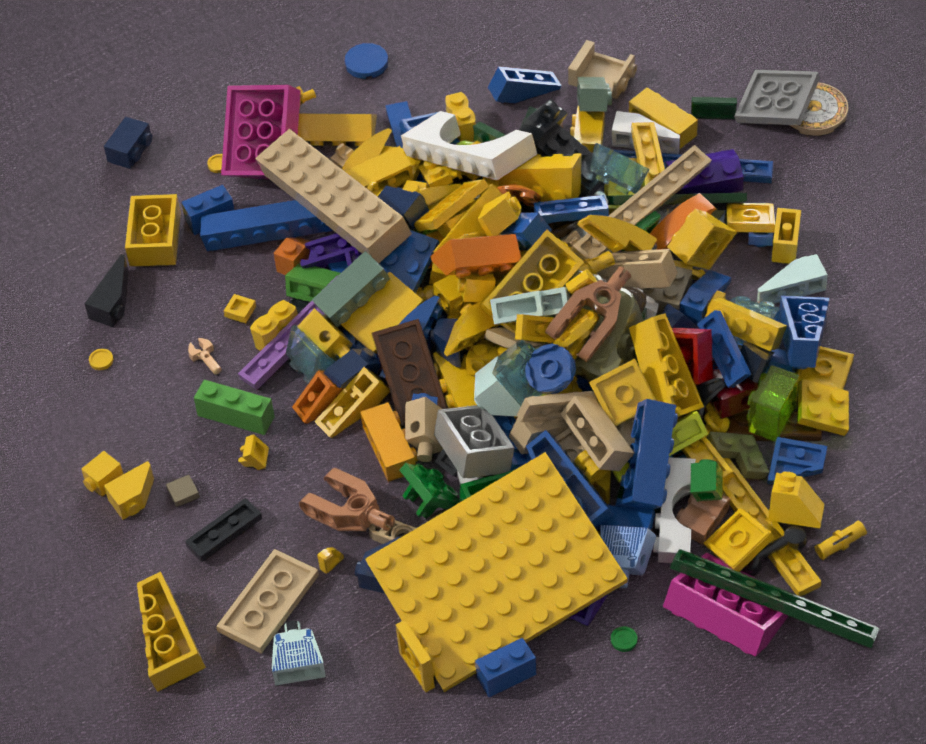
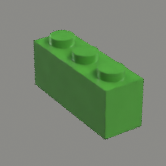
[194,379,275,435]

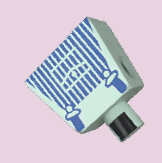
[272,620,326,686]

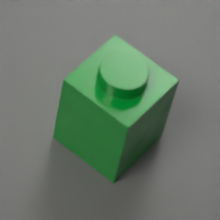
[690,459,723,502]

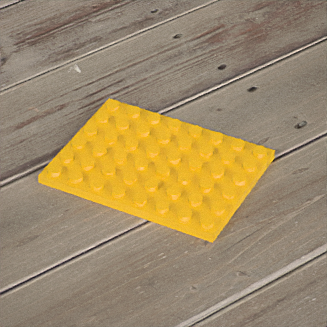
[365,452,628,692]

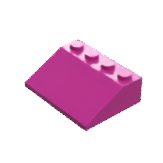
[221,85,301,180]
[663,553,789,657]

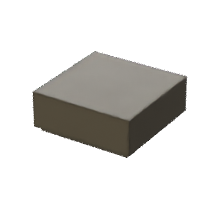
[166,475,200,507]

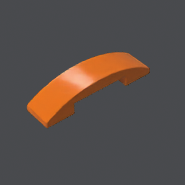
[650,193,716,250]

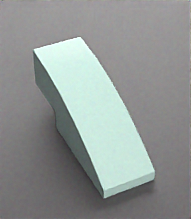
[490,287,571,325]

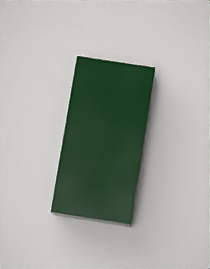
[691,97,737,119]

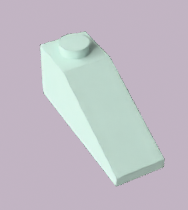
[757,254,828,305]

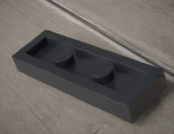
[185,498,262,562]

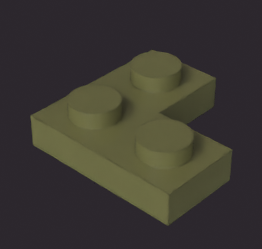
[706,431,770,479]

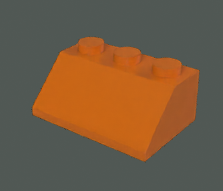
[431,234,521,278]

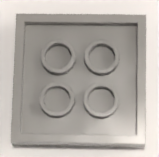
[735,70,820,125]

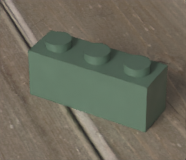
[577,77,612,112]
[312,251,390,328]

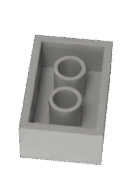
[434,405,514,479]

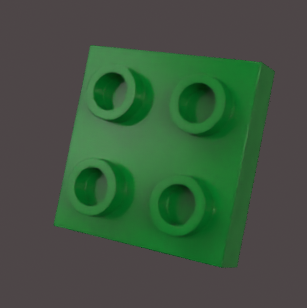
[400,463,460,519]

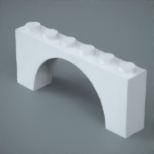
[401,111,537,180]

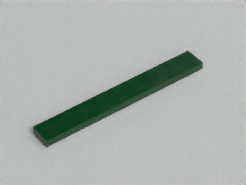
[670,549,879,649]

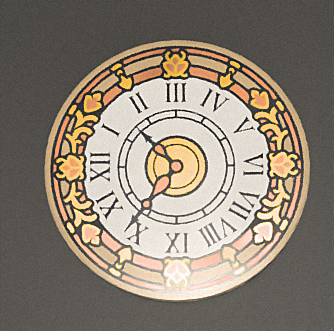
[790,82,848,136]

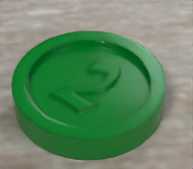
[611,626,637,652]

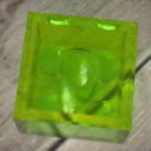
[746,365,800,442]

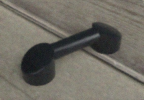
[742,526,808,576]

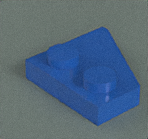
[768,437,828,485]

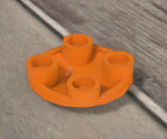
[496,185,541,207]

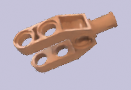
[545,266,632,362]
[299,468,395,531]

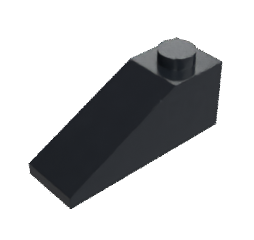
[85,254,129,327]

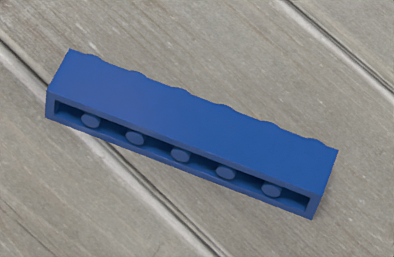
[200,200,333,251]

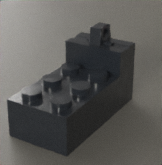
[519,99,612,198]

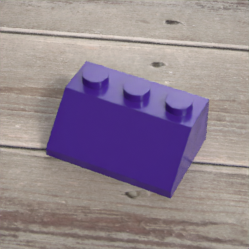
[665,149,744,194]

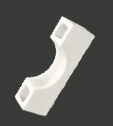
[653,457,695,563]

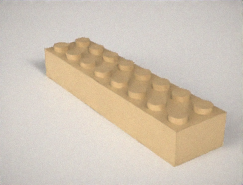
[255,129,412,264]

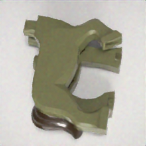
[534,269,647,388]

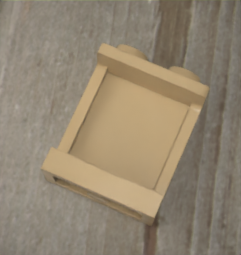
[568,40,637,99]

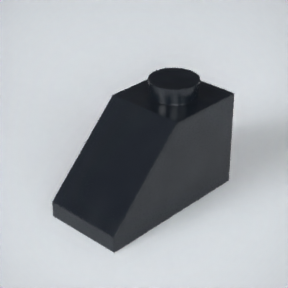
[738,341,774,383]

